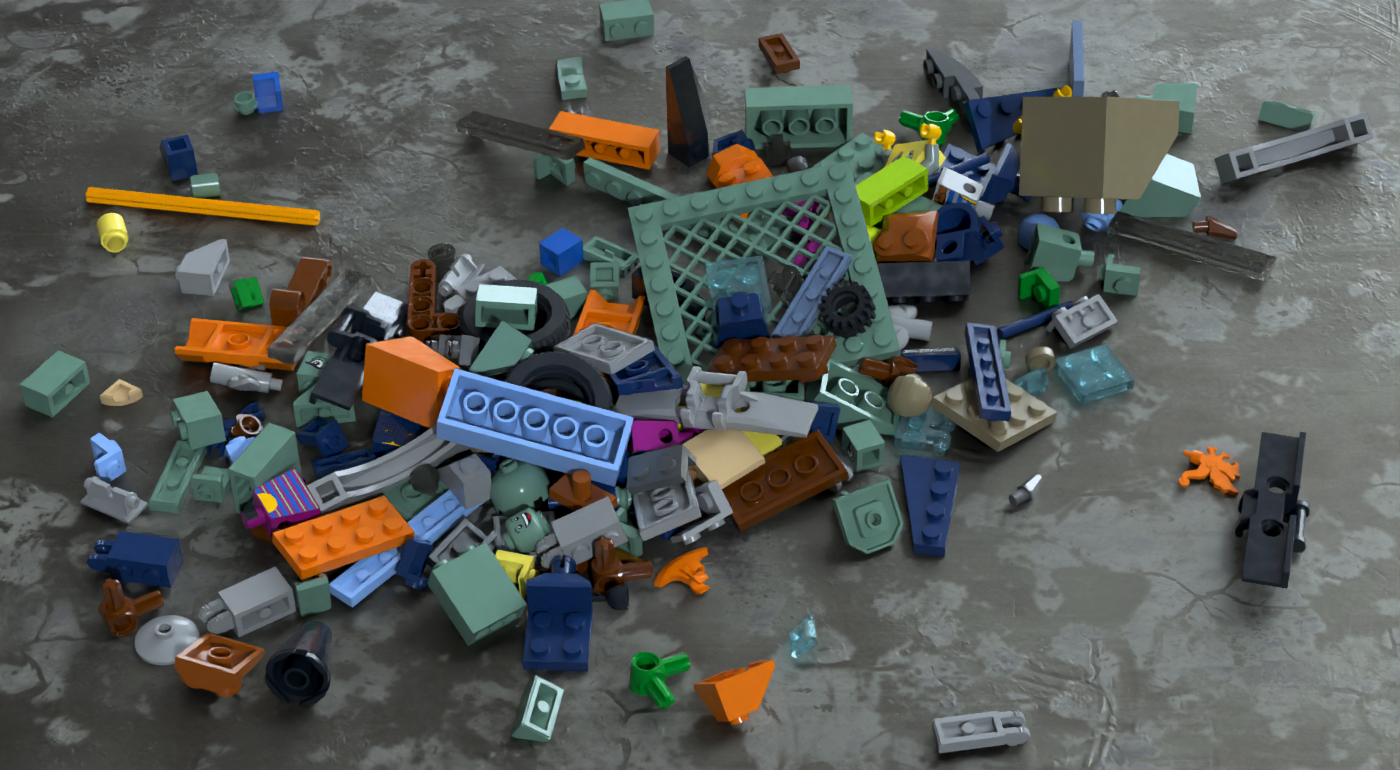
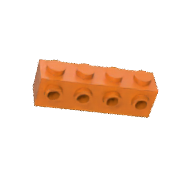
[549,111,660,170]

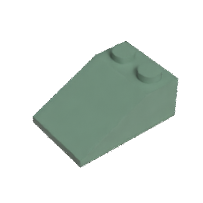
[805,358,900,435]

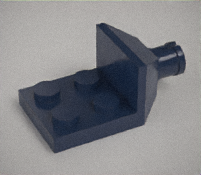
[936,143,1030,204]
[523,556,593,671]

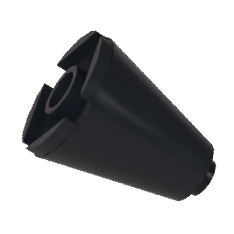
[265,621,332,706]

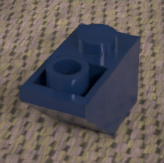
[160,134,198,181]

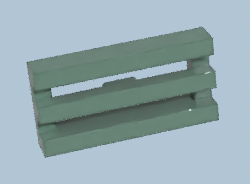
[583,236,640,277]

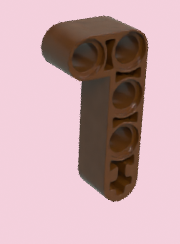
[270,256,333,338]
[407,259,461,344]

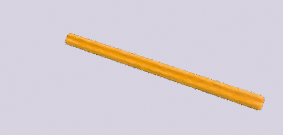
[85,187,320,226]

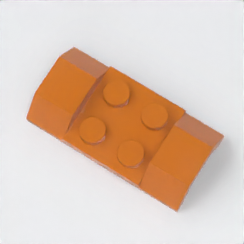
[706,144,774,226]
[573,289,646,384]
[174,318,304,371]

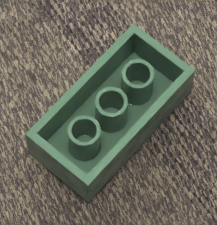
[745,85,853,149]

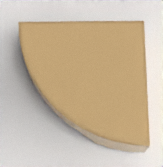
[100,379,143,406]

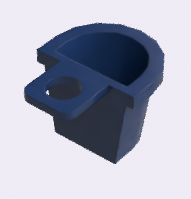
[935,202,984,262]

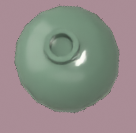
[490,458,552,516]

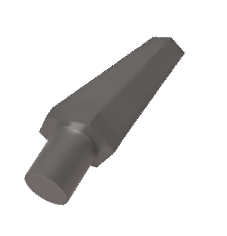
[1009,474,1042,506]

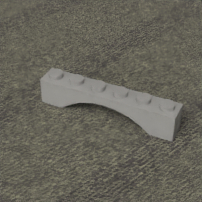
[1214,112,1374,184]
[307,423,472,517]

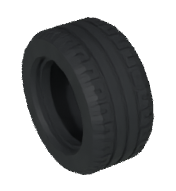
[460,279,571,381]
[503,352,613,471]

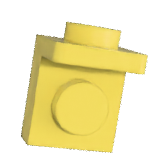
[495,550,539,599]

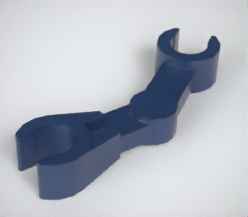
[206,402,266,458]

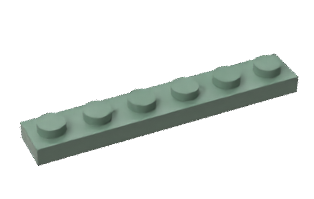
[583,157,721,241]

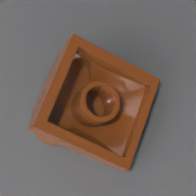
[874,211,939,263]
[175,632,265,697]

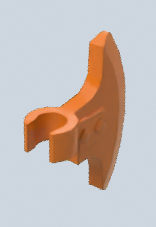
[653,547,710,595]

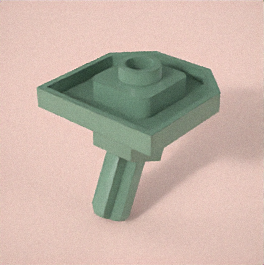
[832,479,904,554]

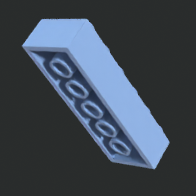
[436,368,634,487]

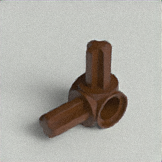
[859,356,918,389]
[590,537,653,595]
[98,578,164,637]

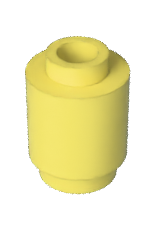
[97,213,128,253]

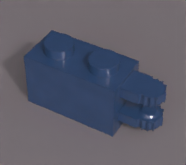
[86,531,184,588]

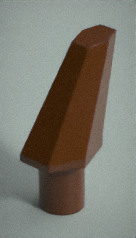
[1192,216,1237,239]

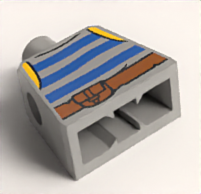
[932,167,995,221]

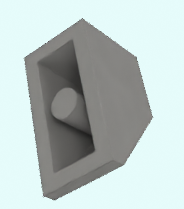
[175,239,230,296]
[436,454,492,510]

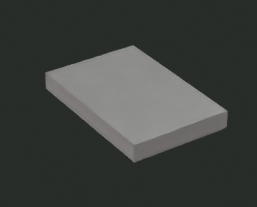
[553,323,655,375]
[631,469,702,541]

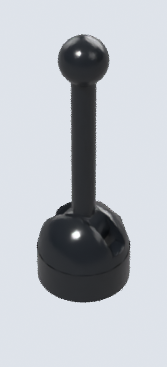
[592,584,629,610]

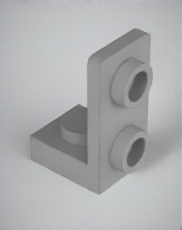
[670,479,733,545]

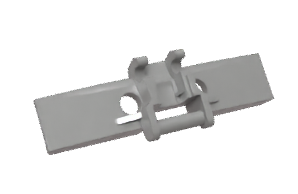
[613,366,818,438]

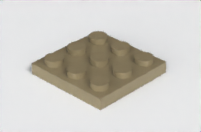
[931,378,1057,452]

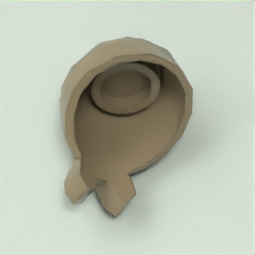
[887,374,932,417]

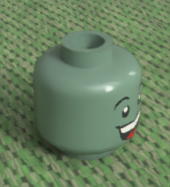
[503,508,552,554]

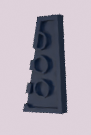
[964,88,1060,153]
[900,455,961,557]

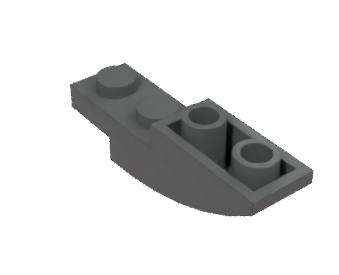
[923,48,983,119]
[425,335,480,367]

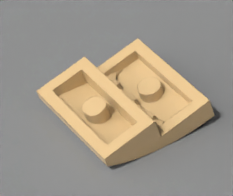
[683,429,766,489]

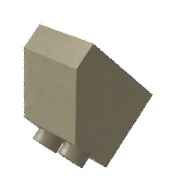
[1019,97,1180,214]

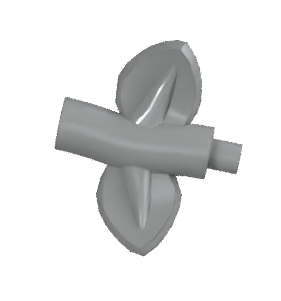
[889,304,933,350]
[210,362,283,393]

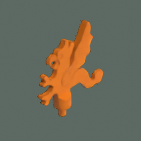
[1178,446,1241,496]

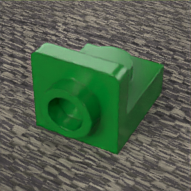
[1017,267,1060,309]
[229,277,264,312]

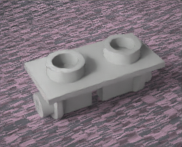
[438,253,485,306]
[80,476,148,524]

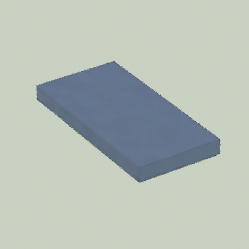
[1068,20,1085,97]

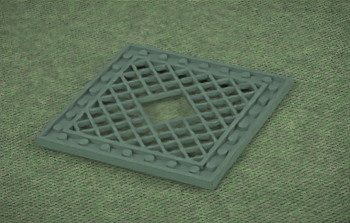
[628,161,901,387]

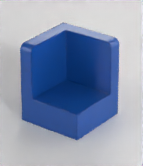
[252,72,284,113]
[539,228,583,276]

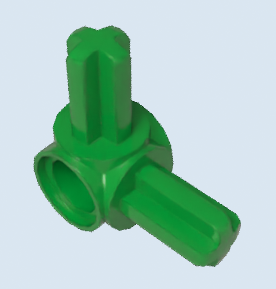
[898,108,959,145]
[629,652,691,710]

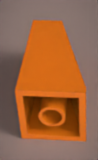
[362,336,460,428]

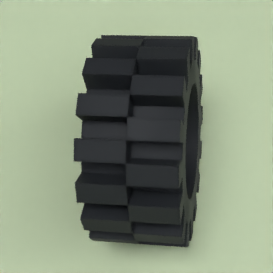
[819,281,876,338]

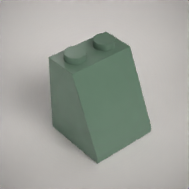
[1117,154,1201,218]

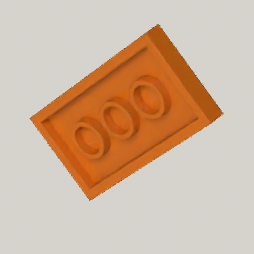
[272,496,415,580]

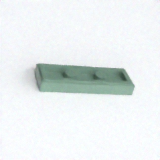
[148,440,207,514]

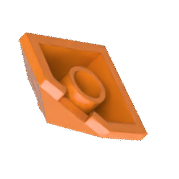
[693,659,776,725]

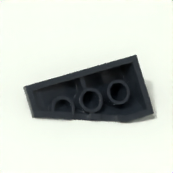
[666,56,711,167]

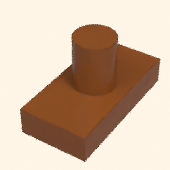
[549,470,617,511]

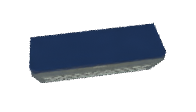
[901,347,961,372]

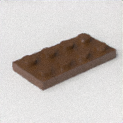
[707,334,837,382]
[722,430,849,532]

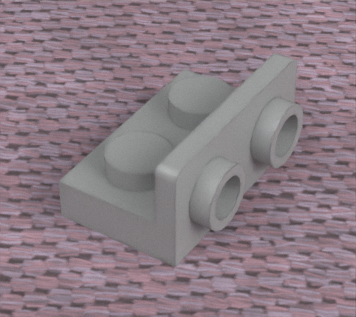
[1046,294,1118,349]

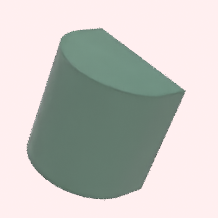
[190,172,221,198]

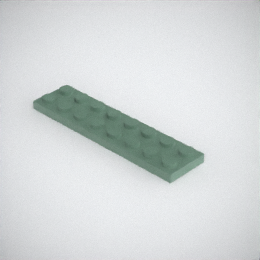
[718,133,892,262]

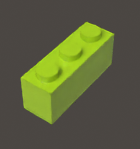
[855,156,928,227]

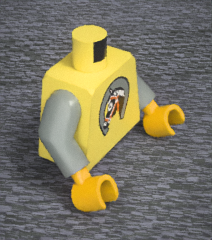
[874,123,946,176]

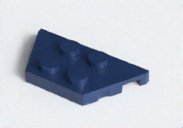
[603,337,683,395]

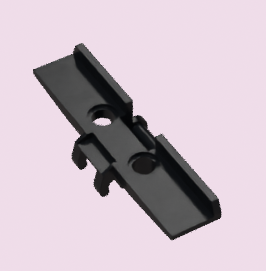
[309,292,408,411]
[1235,432,1310,589]

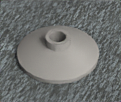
[134,615,200,665]

